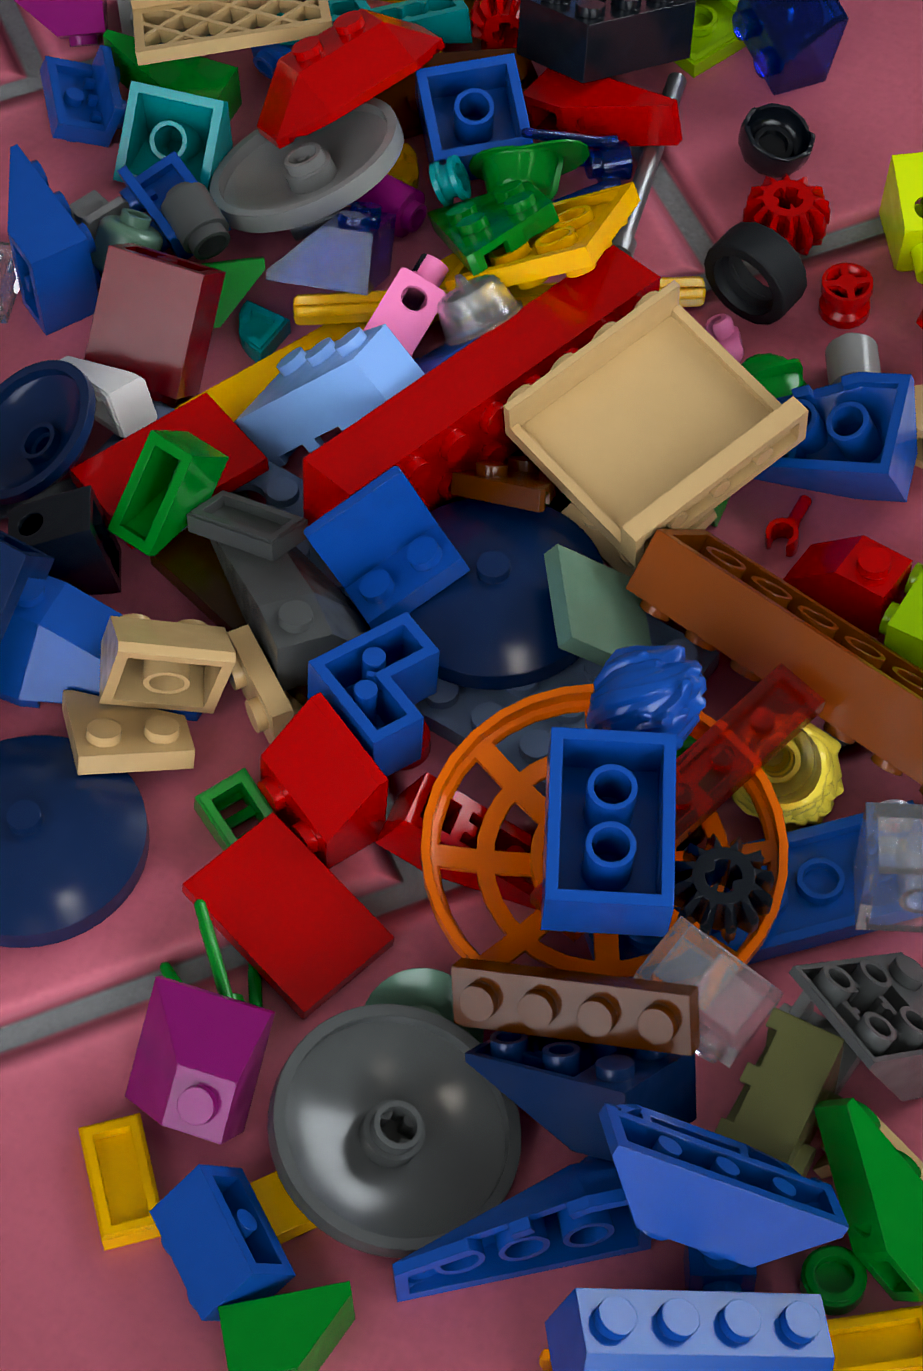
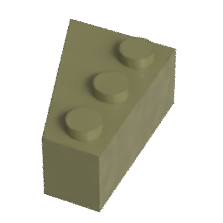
[714,1007,845,1177]

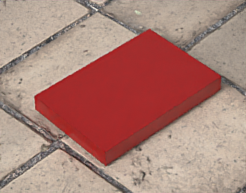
[70,392,269,549]
[182,812,395,1020]

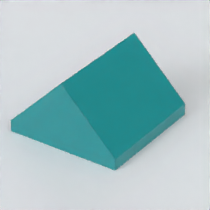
[113,81,233,193]

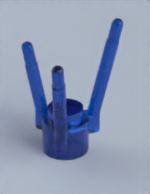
[521,128,633,203]

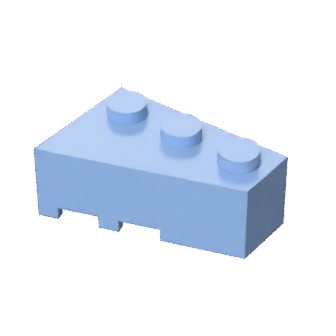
[234,324,425,467]

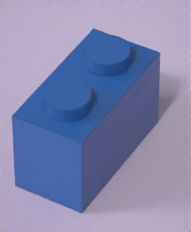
[149,1164,296,1321]

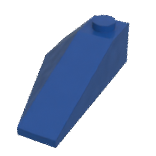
[0,576,202,721]

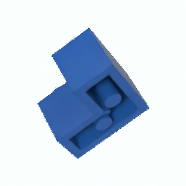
[307,611,440,777]

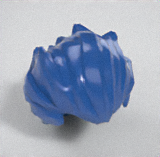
[586,644,707,751]

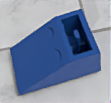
[7,144,101,336]

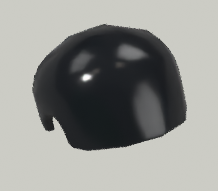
[738,103,815,178]

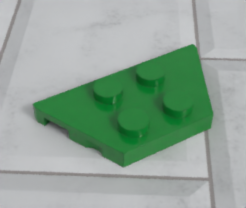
[427,180,560,276]

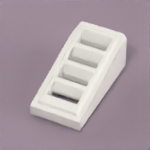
[60,356,157,438]

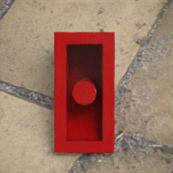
[783,535,913,638]

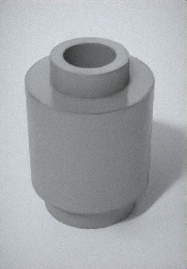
[825,332,881,385]

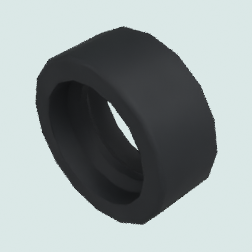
[704,222,807,325]

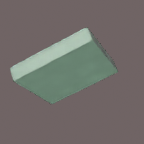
[544,544,652,667]

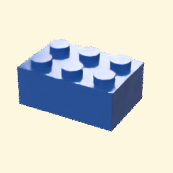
[541,727,677,937]

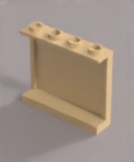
[503,280,809,568]

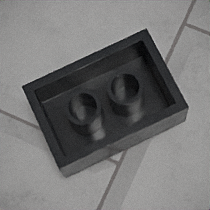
[516,0,696,83]

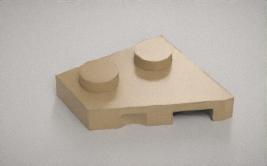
[62,690,195,775]

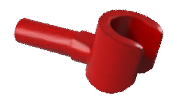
[765,495,812,557]

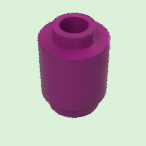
[350,174,427,237]

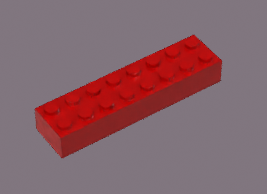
[303,245,661,525]

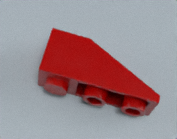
[523,68,683,147]

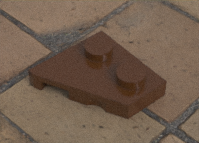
[451,456,559,512]

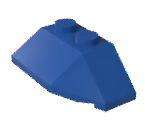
[598,1103,850,1268]

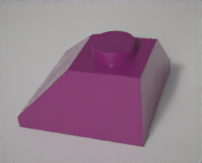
[14,0,108,47]
[125,975,275,1145]

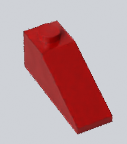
[376,772,542,910]

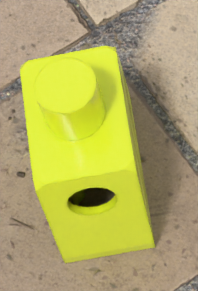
[879,152,923,284]

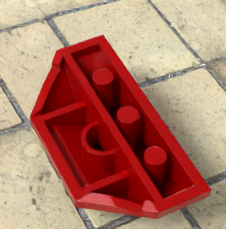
[257,8,446,149]

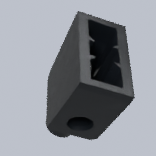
[8,485,121,595]

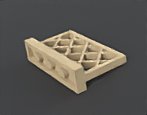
[130,0,333,66]

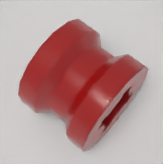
[818,263,874,329]

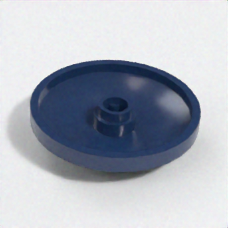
[409,498,604,690]
[0,735,150,948]

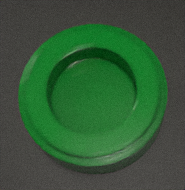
[799,1245,867,1316]

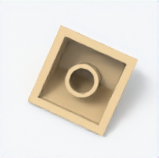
[99,613,236,714]

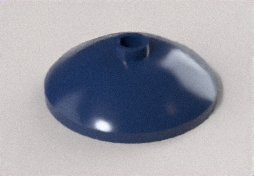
[0,360,96,505]

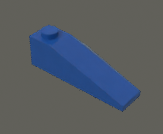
[754,372,918,502]
[392,1156,652,1302]

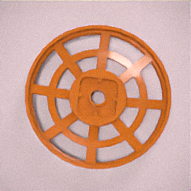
[421,684,789,1001]

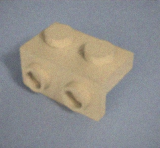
[227,624,303,744]

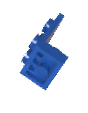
[303,466,470,629]

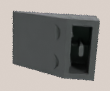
[788,952,923,1102]

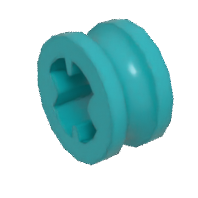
[429,155,471,207]

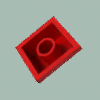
[257,692,388,869]

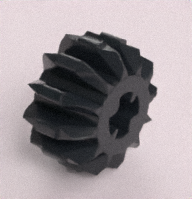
[674,833,774,944]

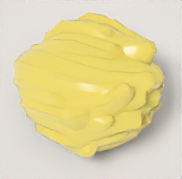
[728,715,844,832]

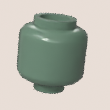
[91,208,163,278]

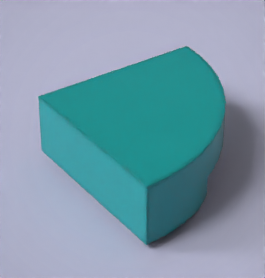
[239,300,291,362]

